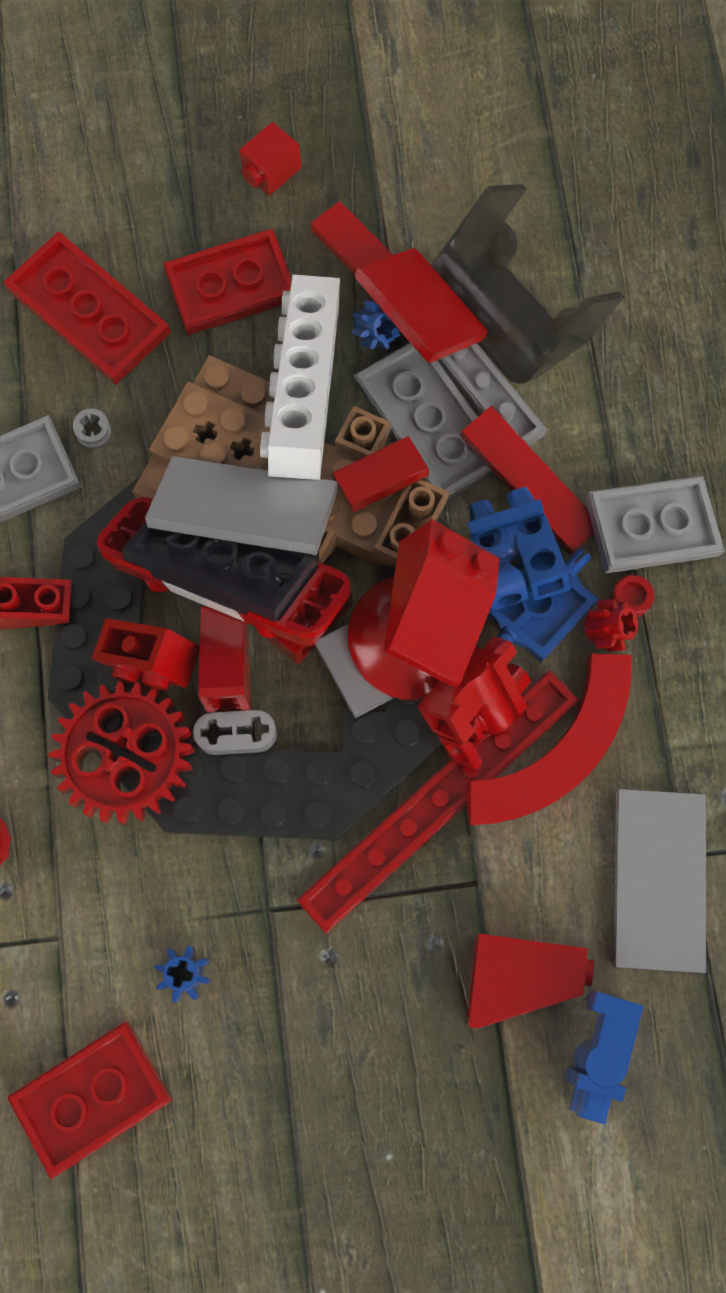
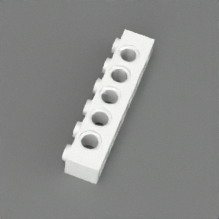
[260,275,340,480]

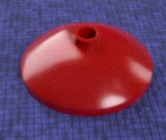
[347,577,476,701]

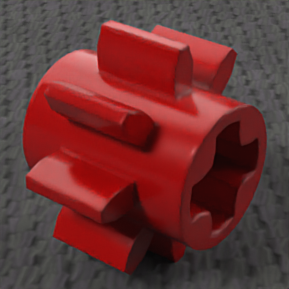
[584,598,638,652]

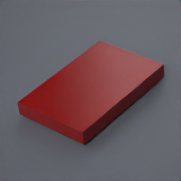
[163,228,292,336]
[354,248,489,364]
[7,1021,173,1180]

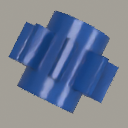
[351,300,401,350]
[155,946,212,1003]

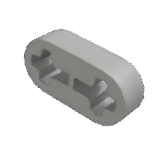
[193,710,277,755]

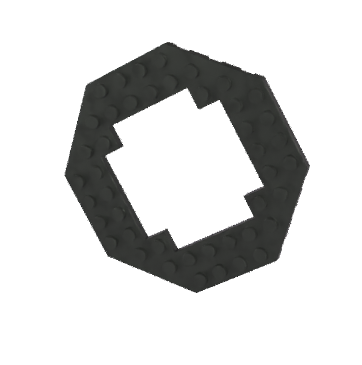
[48,433,453,840]

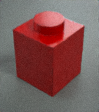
[239,121,301,196]

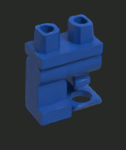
[467,487,571,611]
[565,991,643,1125]

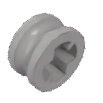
[73,408,111,448]

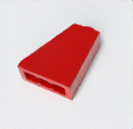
[199,606,252,714]
[466,933,594,1028]

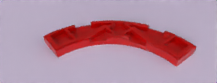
[467,654,632,826]

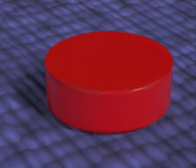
[610,575,654,618]

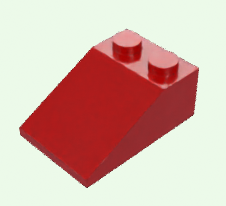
[384,519,500,688]

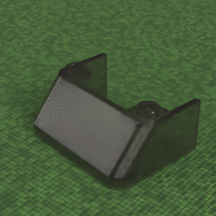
[431,184,625,384]

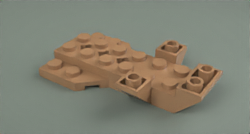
[132,355,450,567]

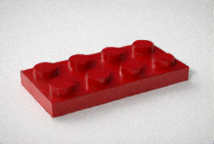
[3,231,171,385]

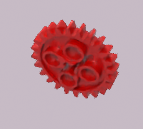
[48,681,194,825]

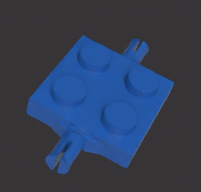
[488,547,598,663]

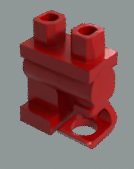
[417,636,531,769]

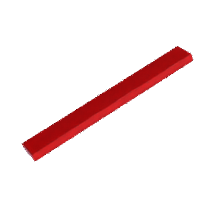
[296,670,579,934]

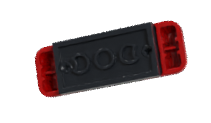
[97,497,350,647]

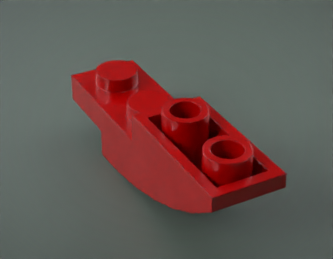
[0,577,72,629]

